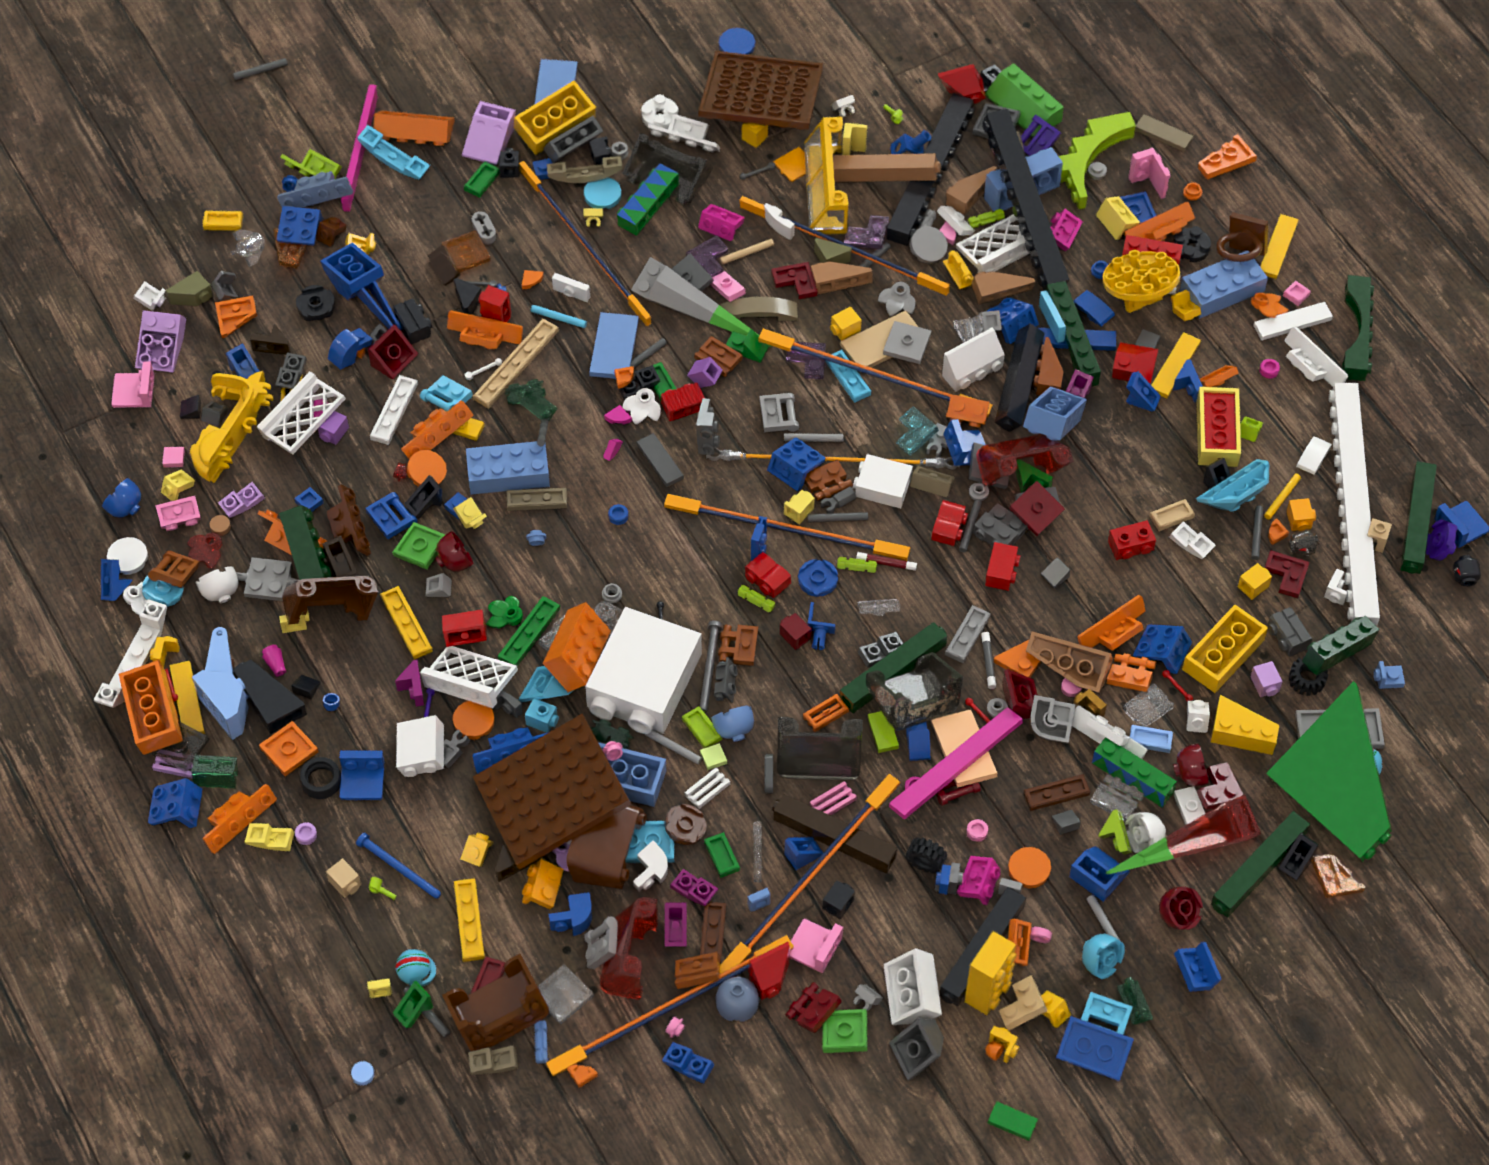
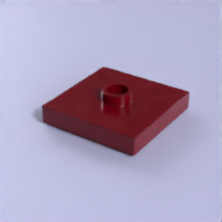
[1009,481,1065,536]

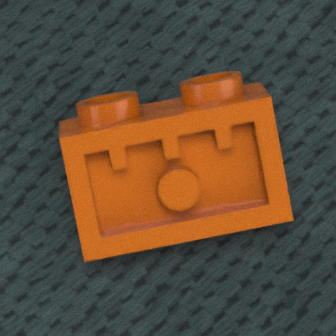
[946,394,990,428]

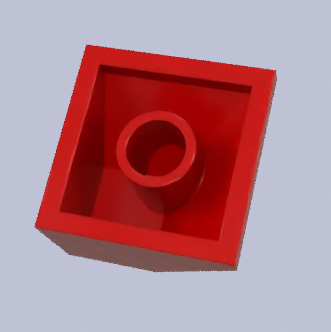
[938,64,986,104]
[1112,342,1158,385]
[749,941,790,1000]

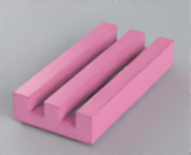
[810,781,857,816]

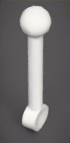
[465,358,502,380]

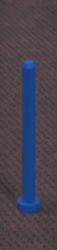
[356,832,441,899]

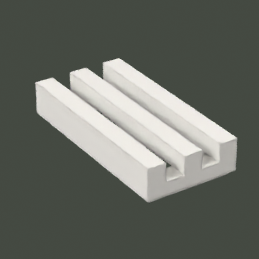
[685,768,730,809]

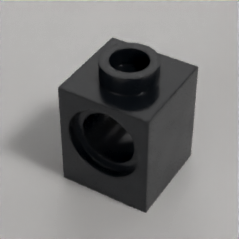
[822,880,855,920]

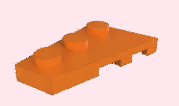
[1198,134,1256,179]

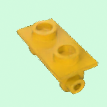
[943,251,974,289]

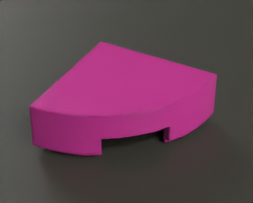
[604,405,632,424]
[603,439,623,461]

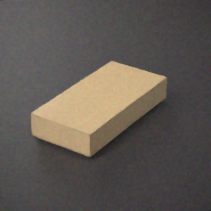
[1150,499,1195,531]

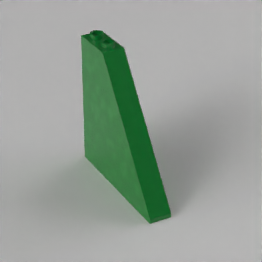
[1266,681,1392,862]

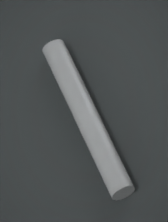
[784,433,843,442]
[645,730,702,764]
[1086,895,1121,942]

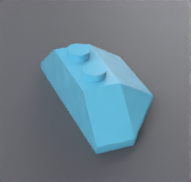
[1196,459,1269,512]

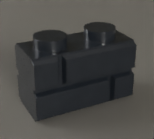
[393,298,432,345]

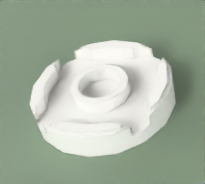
[107,537,148,575]

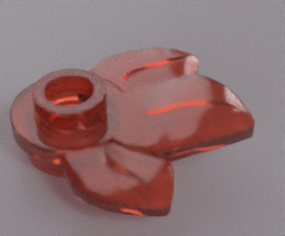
[187,532,222,569]

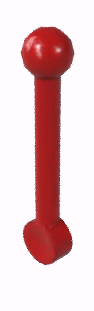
[164,668,178,702]
[1162,670,1193,702]
[965,698,991,723]

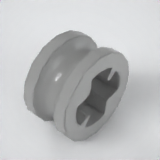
[611,142,628,160]

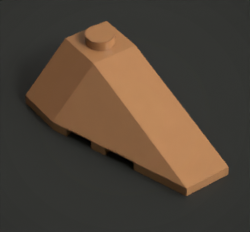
[1026,631,1113,693]

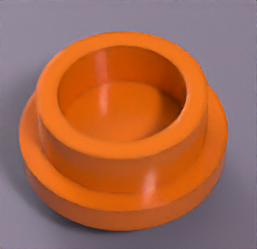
[1183,182,1202,200]

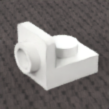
[1324,569,1348,605]

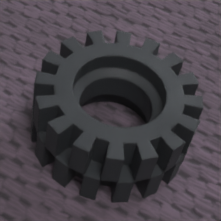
[1289,656,1328,696]
[905,837,947,874]

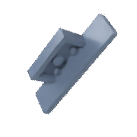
[277,171,353,208]

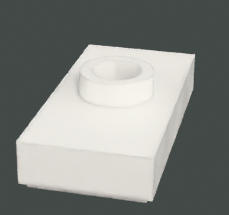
[937,206,975,235]
[552,273,590,302]
[1174,786,1209,830]

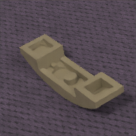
[547,156,622,183]
[720,297,798,321]

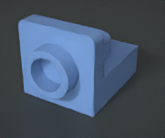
[1373,661,1405,689]

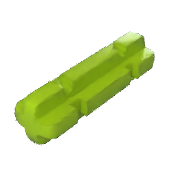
[968,209,1005,228]
[837,557,877,573]
[738,585,775,612]

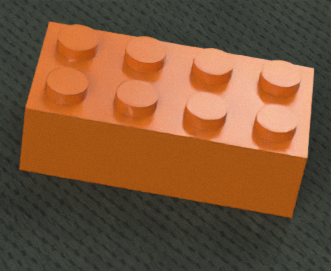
[543,602,611,692]
[118,660,183,755]

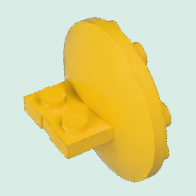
[1103,250,1180,313]

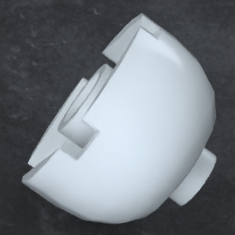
[196,567,238,603]
[1126,812,1166,853]

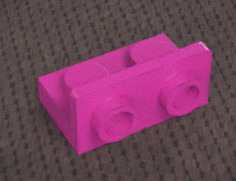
[698,204,745,241]
[1051,209,1083,251]
[957,856,1000,905]

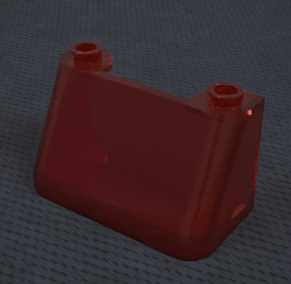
[977,434,1074,487]
[600,897,658,1000]

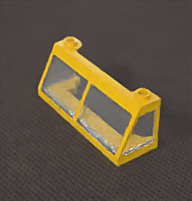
[804,117,848,235]

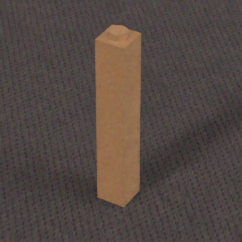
[833,154,941,182]

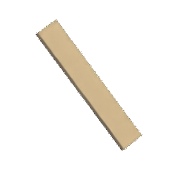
[473,319,559,409]

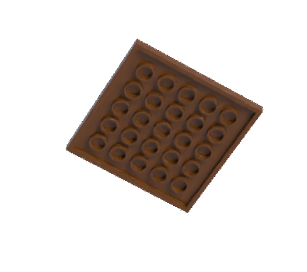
[698,51,823,130]
[473,714,632,869]

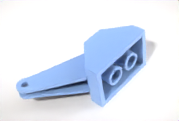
[192,627,248,740]

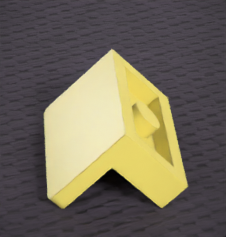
[842,123,867,155]
[1096,197,1140,240]

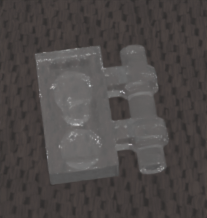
[1090,774,1145,821]

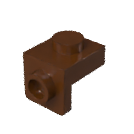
[316,217,347,246]

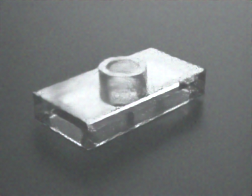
[858,599,900,616]

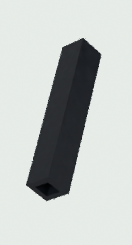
[994,323,1045,432]
[939,887,1026,1006]

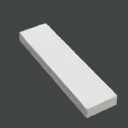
[1254,302,1333,341]
[370,375,418,445]

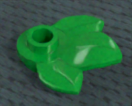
[486,596,523,628]

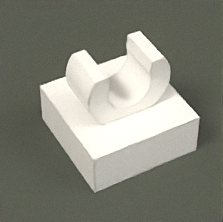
[832,95,855,118]

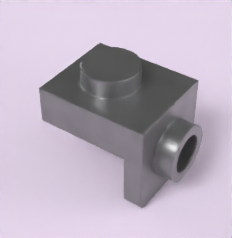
[211,271,239,301]
[935,863,963,894]

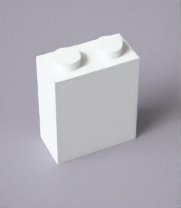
[853,454,913,508]
[396,715,444,777]

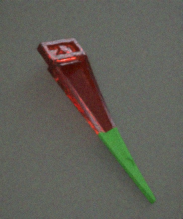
[1105,795,1261,875]

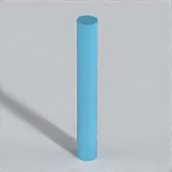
[531,305,587,328]

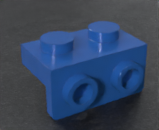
[1174,942,1221,992]

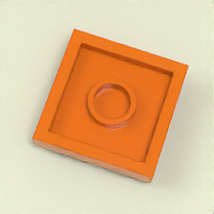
[259,721,319,776]

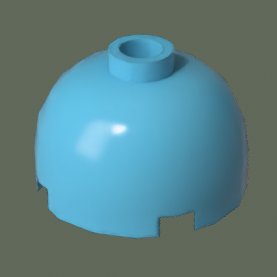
[1082,934,1125,979]

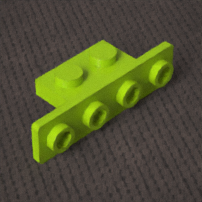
[281,149,342,180]

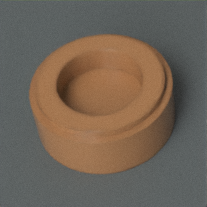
[210,515,231,536]

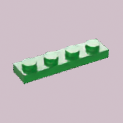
[498,596,560,666]

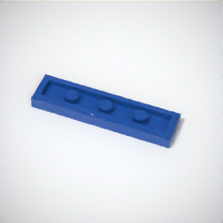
[1039,328,1116,351]

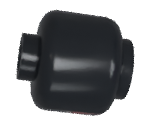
[1453,555,1481,587]

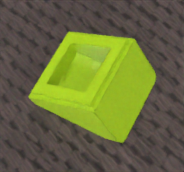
[1240,417,1263,442]

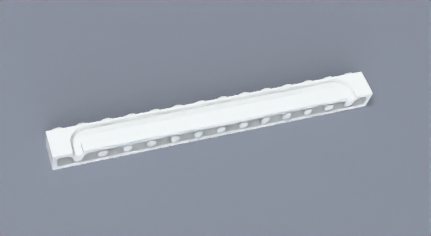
[1329,383,1380,626]

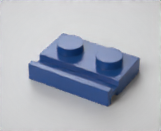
[751,516,767,561]

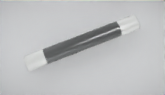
[981,632,996,689]

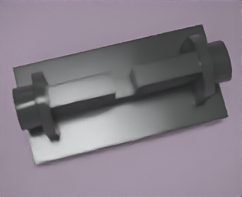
[714,657,738,703]

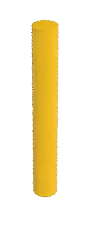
[1264,473,1301,520]

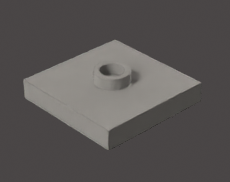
[883,321,931,364]

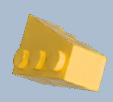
[1211,695,1279,755]

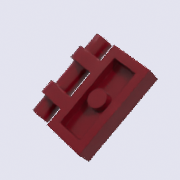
[785,982,842,1033]

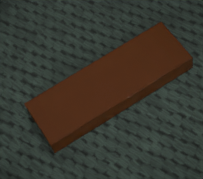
[1023,774,1091,811]
[700,902,726,965]

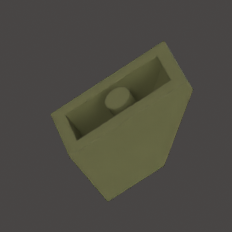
[166,271,213,306]

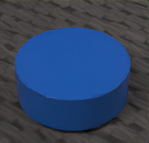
[608,504,629,525]

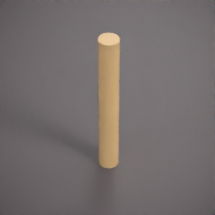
[719,239,774,265]

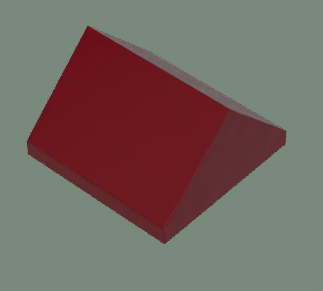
[368,324,418,379]
[1002,669,1038,719]

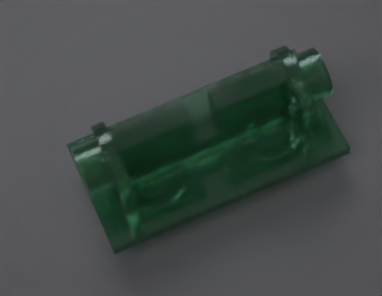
[505,379,546,405]
[517,385,558,422]
[591,718,634,749]
[1117,977,1153,1025]

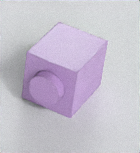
[1251,661,1282,697]

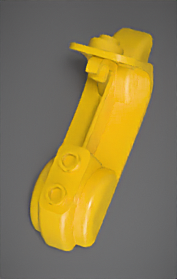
[190,371,274,483]

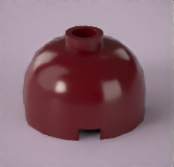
[435,531,474,572]
[1173,744,1209,786]
[1159,887,1203,929]

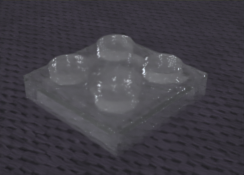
[538,965,594,1024]

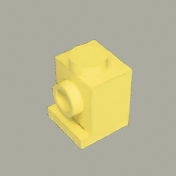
[784,490,815,525]

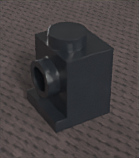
[589,136,612,165]
[499,148,520,178]

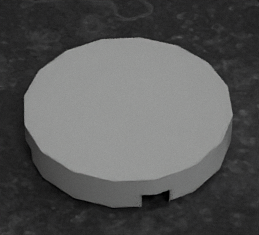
[910,226,948,264]

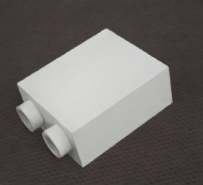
[585,607,702,734]

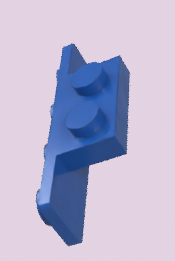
[472,727,549,773]

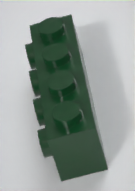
[279,505,331,580]
[1302,615,1380,675]

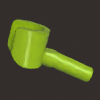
[883,104,903,124]
[369,877,397,900]

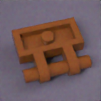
[805,460,853,501]
[718,625,758,666]

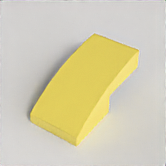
[245,823,295,851]

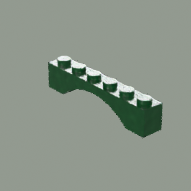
[1342,275,1374,381]
[1046,281,1101,387]

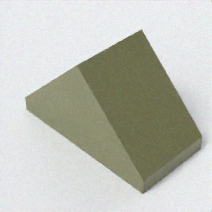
[814,238,852,264]

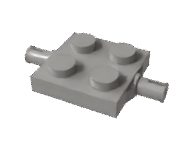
[236,557,299,601]

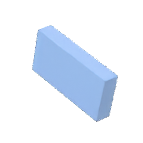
[1130,725,1173,753]

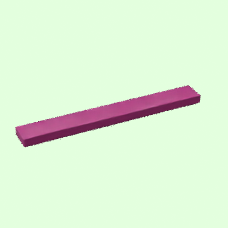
[341,85,378,212]
[889,707,1023,820]

